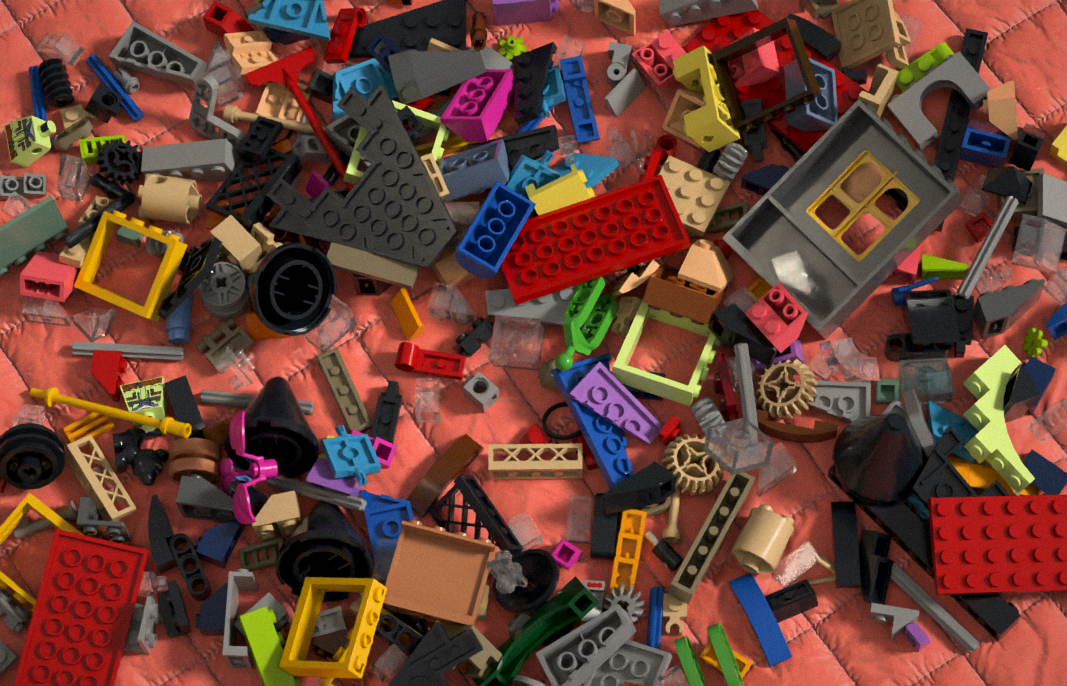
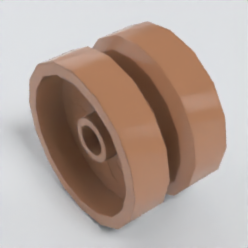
[168,438,221,484]

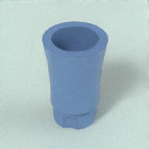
[165,291,194,344]

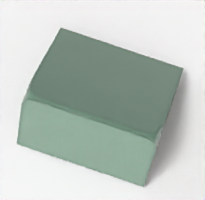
[116,226,147,248]
[875,378,900,403]

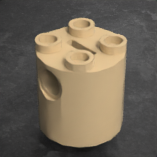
[138,174,202,224]
[731,504,794,574]

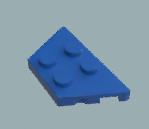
[360,490,414,578]

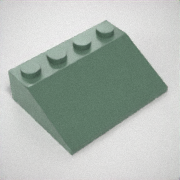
[0,196,68,278]

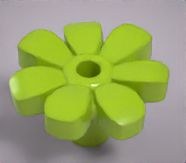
[499,35,527,62]
[1022,328,1048,357]

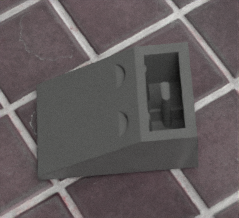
[973,279,1045,339]

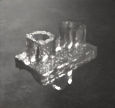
[214,347,255,391]
[487,550,528,594]

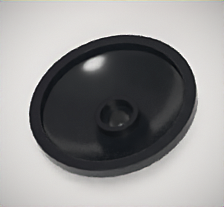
[493,549,560,613]

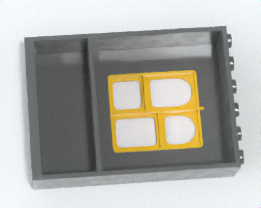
[722,99,962,340]

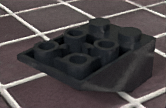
[903,289,960,346]

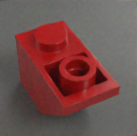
[203,0,255,39]
[91,350,127,402]

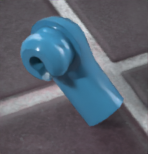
[904,494,929,521]

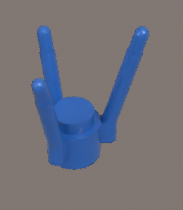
[892,276,938,310]

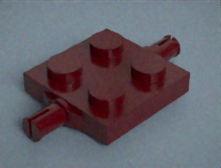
[713,354,741,430]

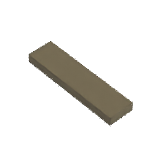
[326,242,419,289]
[316,347,373,433]

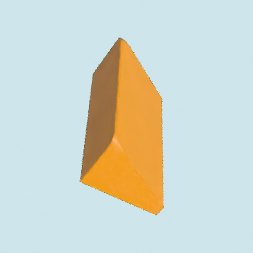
[391,288,424,340]

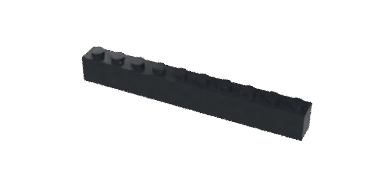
[827,464,1021,642]

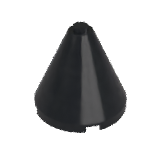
[245,243,337,336]
[224,377,319,478]
[832,413,927,505]
[276,501,372,602]

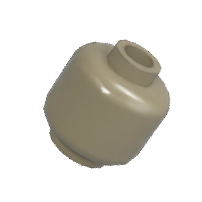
[538,359,561,393]

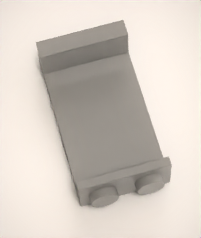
[222,569,259,669]

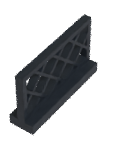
[205,148,303,233]
[429,475,524,580]

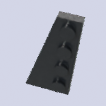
[514,42,558,125]
[468,125,560,172]

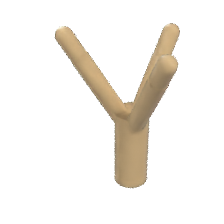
[808,555,836,585]

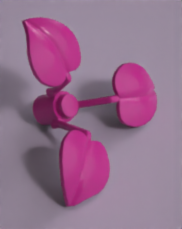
[220,410,278,524]

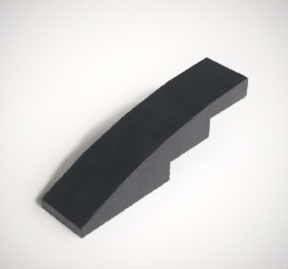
[831,501,861,588]

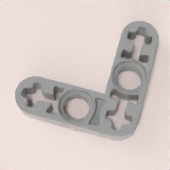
[189,75,245,151]
[902,388,936,458]

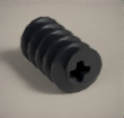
[38,58,75,107]

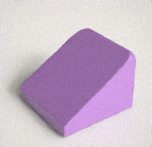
[903,623,931,652]

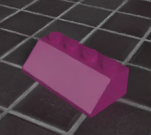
[440,69,514,143]

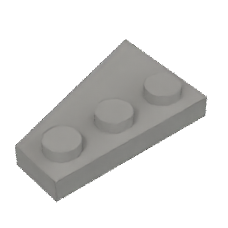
[800,380,871,423]

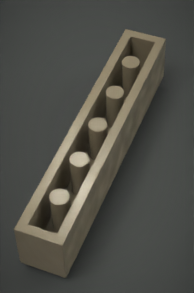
[667,467,756,605]

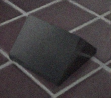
[1003,366,1041,423]

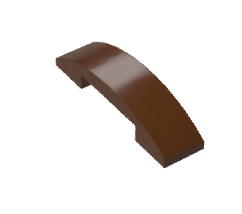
[756,409,838,443]
[407,434,484,517]

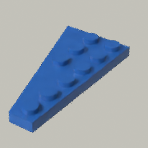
[551,353,633,490]

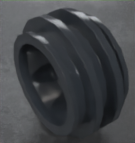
[0,423,65,490]

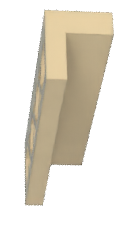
[64,435,137,522]
[488,443,583,480]

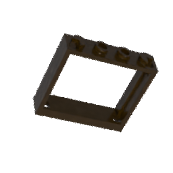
[709,17,822,132]

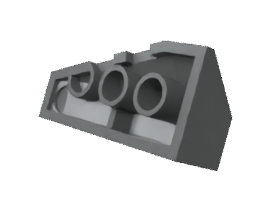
[388,49,486,104]

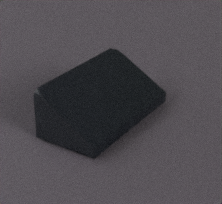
[765,579,818,623]

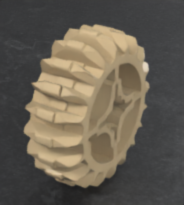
[754,359,817,420]
[662,433,725,496]

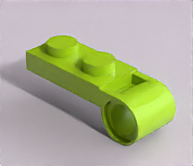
[895,42,955,93]

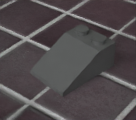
[176,474,252,527]

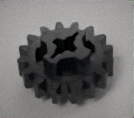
[96,138,143,185]

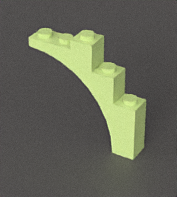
[963,345,1035,493]

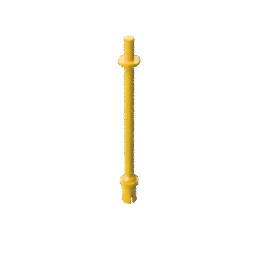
[29,387,192,438]

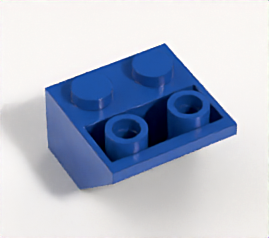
[959,118,1011,168]

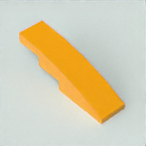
[609,509,647,607]

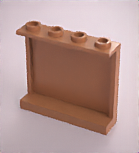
[382,520,495,626]

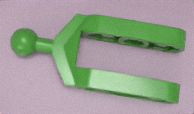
[555,276,619,372]
[674,623,744,686]

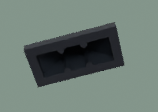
[982,166,1033,204]

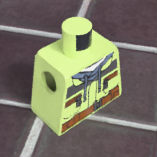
[4,116,56,168]
[120,376,168,432]

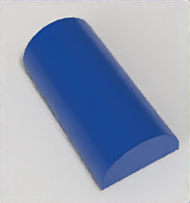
[454,181,536,278]

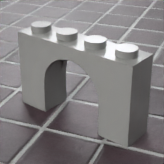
[887,51,991,151]

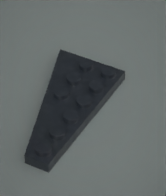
[348,0,466,58]

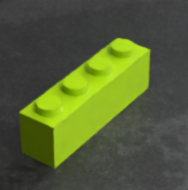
[237,606,301,686]

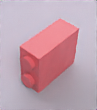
[20,251,81,302]

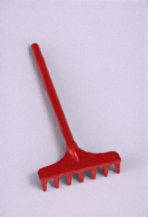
[245,47,354,191]

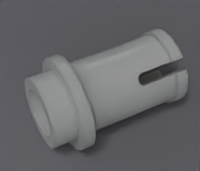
[113,66,140,93]

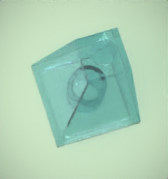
[900,358,953,405]

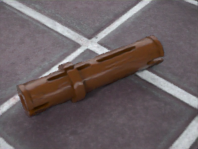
[470,11,487,51]

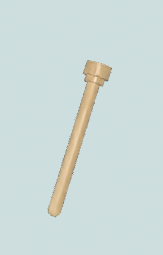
[223,104,326,134]
[662,436,683,544]

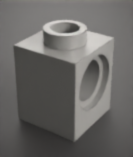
[463,371,500,413]

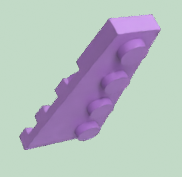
[567,361,663,445]

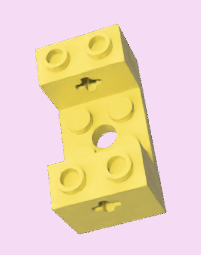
[673,45,740,152]

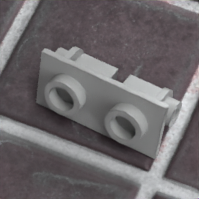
[0,589,32,633]

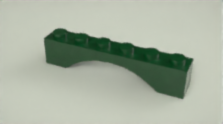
[472,576,599,686]

